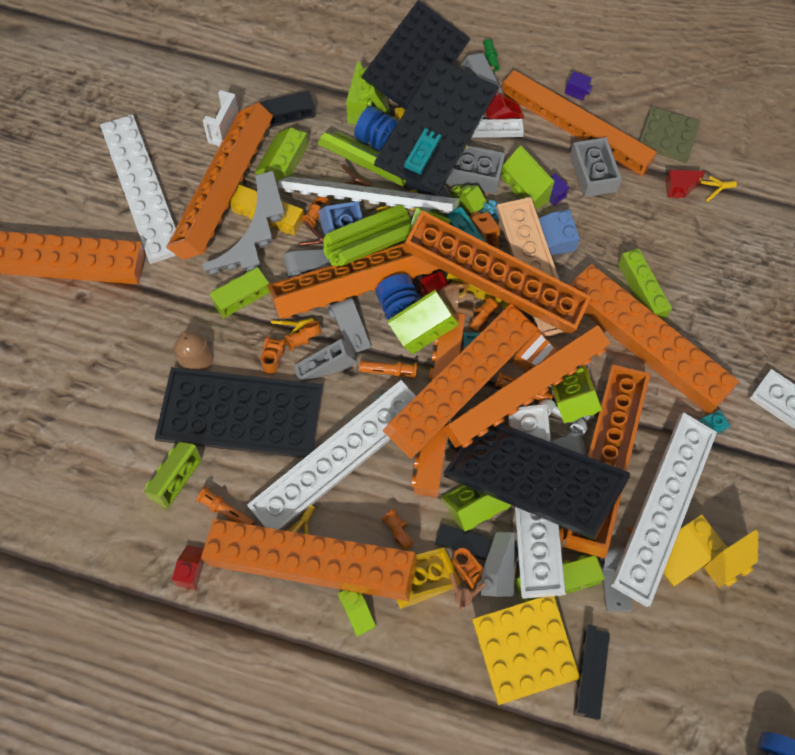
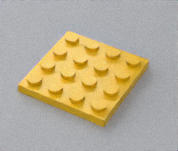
[471,596,580,705]

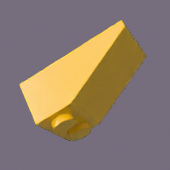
[663,515,728,587]
[704,530,759,588]
[396,547,461,609]

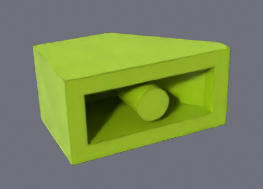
[338,590,376,637]

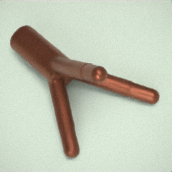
[341,164,372,187]
[299,221,324,246]

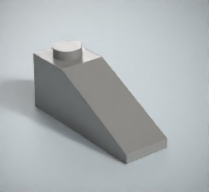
[294,339,357,382]
[481,532,515,597]

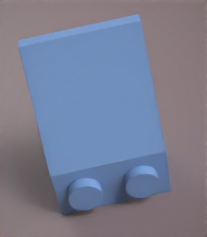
[318,201,362,235]
[538,210,580,255]

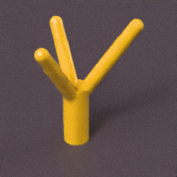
[701,176,737,202]
[271,318,314,342]
[287,505,315,534]

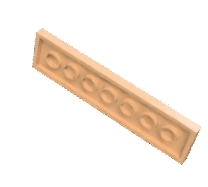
[496,197,566,338]

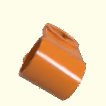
[260,336,286,374]
[451,548,483,590]

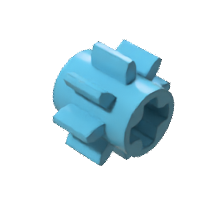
[480,200,500,220]

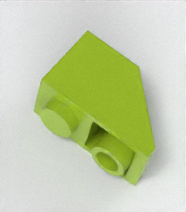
[450,185,488,214]

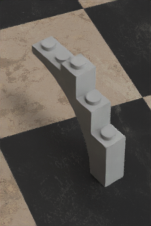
[202,171,285,276]

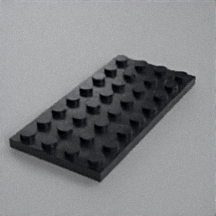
[361,0,470,110]
[374,59,499,195]
[155,367,323,458]
[444,423,630,540]

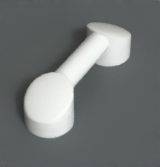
[538,399,587,436]

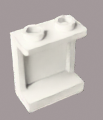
[203,90,238,146]

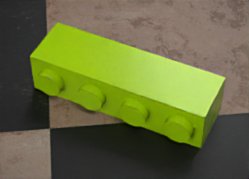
[618,248,672,320]
[515,554,605,603]

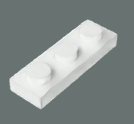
[472,119,524,138]

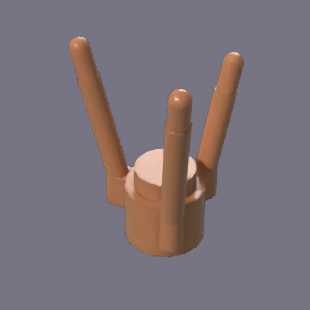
[450,573,486,611]

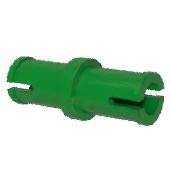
[483,39,500,72]

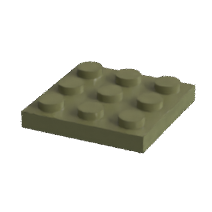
[640,106,701,163]

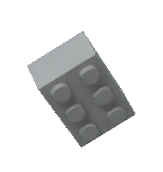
[570,137,622,197]
[446,146,505,193]

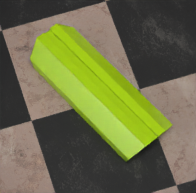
[318,131,407,186]
[323,204,414,266]

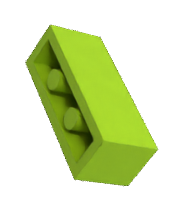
[210,267,269,319]

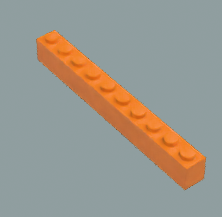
[502,70,657,176]
[411,313,466,498]
[443,325,611,448]

